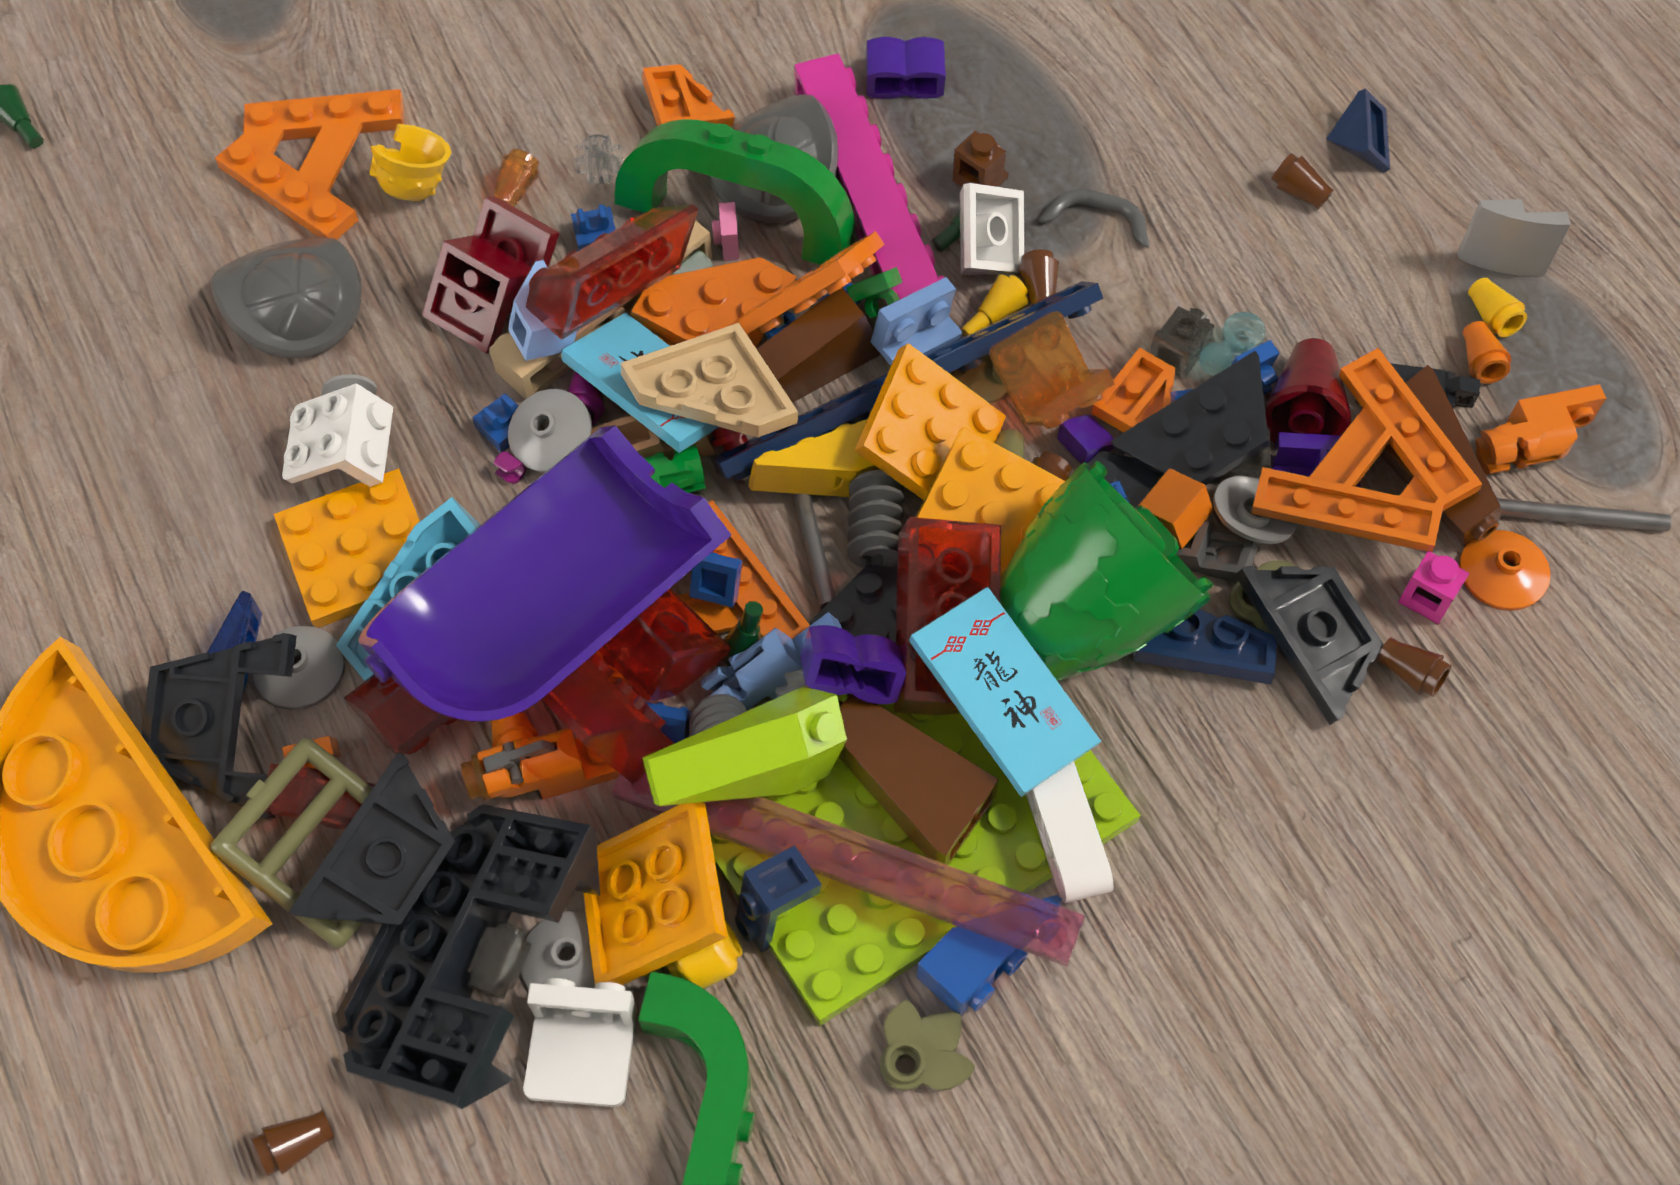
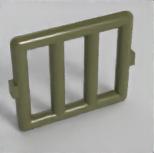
[211,738,373,948]

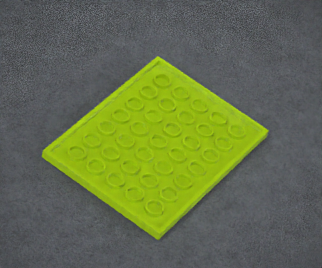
[677,643,1141,1026]

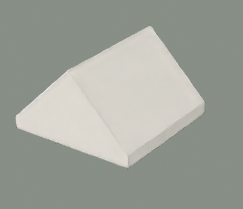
[960,183,1024,275]

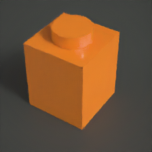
[1138,468,1214,549]

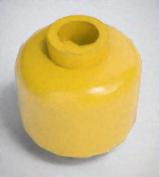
[667,921,743,989]

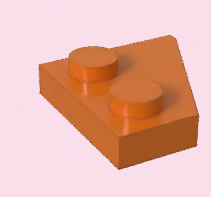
[642,64,735,127]
[1091,347,1175,433]

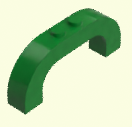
[614,119,855,265]
[638,971,755,1185]

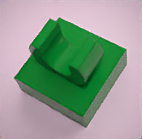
[846,267,903,318]

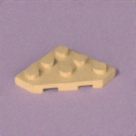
[620,323,798,437]

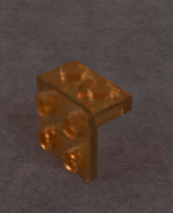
[989,311,1115,429]

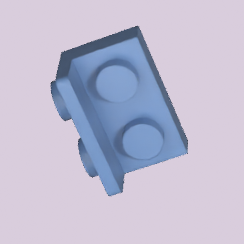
[871,277,962,365]

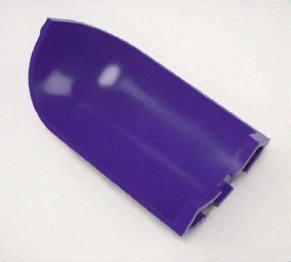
[358,425,731,721]

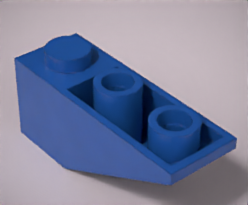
[916,895,1063,1016]

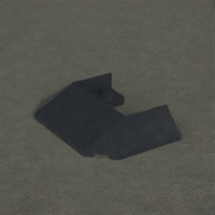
[336,804,600,1109]

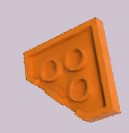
[736,231,884,334]
[630,257,797,349]

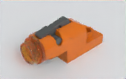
[461,725,633,801]

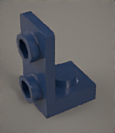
[735,845,822,953]

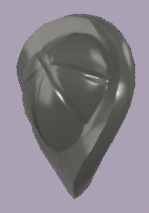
[707,94,838,223]
[212,237,362,359]

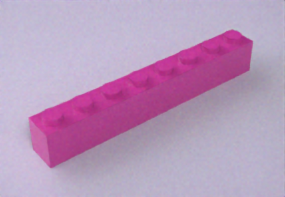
[794,53,944,306]

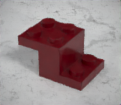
[422,196,560,354]

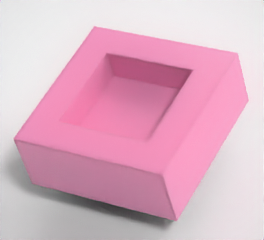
[712,202,740,261]

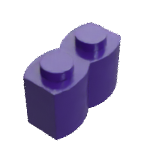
[866,36,946,99]
[800,625,906,704]

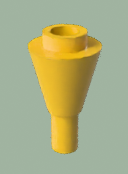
[960,274,1028,337]

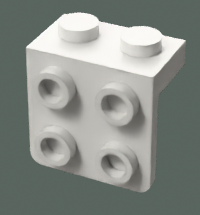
[282,383,393,487]
[523,978,637,1107]

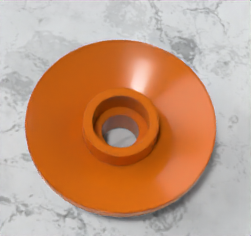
[1459,530,1550,611]

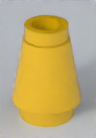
[1468,278,1527,337]

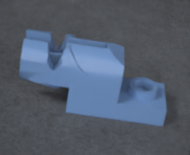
[700,612,842,710]

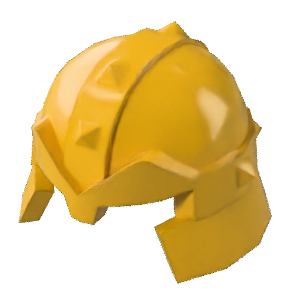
[369,124,452,201]

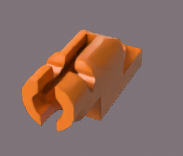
[1475,384,1607,475]

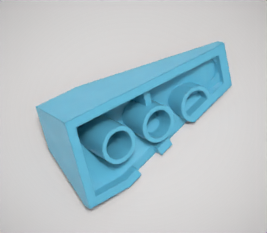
[336,497,481,681]

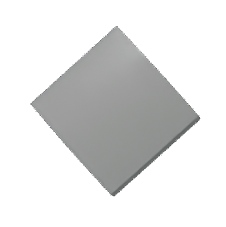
[1457,199,1571,276]

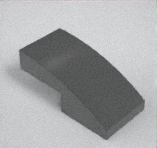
[1177,521,1258,582]

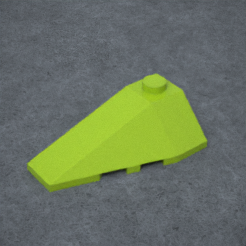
[643,686,847,806]

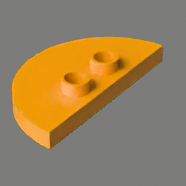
[0,637,273,973]

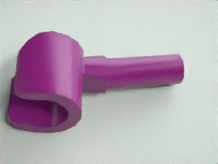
[494,451,527,484]

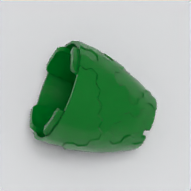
[993,461,1214,681]

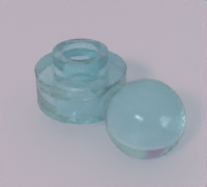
[1199,312,1266,375]

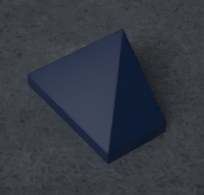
[1326,88,1390,173]

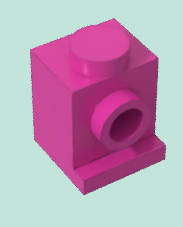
[1398,551,1469,625]

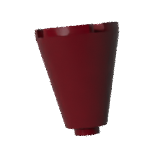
[1265,338,1352,444]

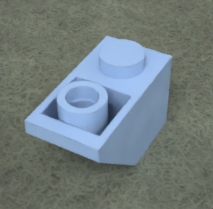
[508,260,580,361]

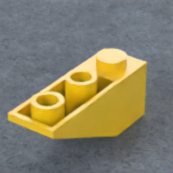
[748,419,880,497]

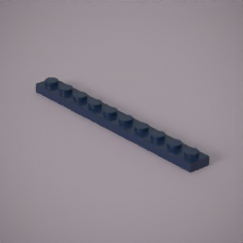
[711,281,1104,481]

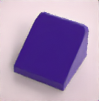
[1057,414,1114,464]

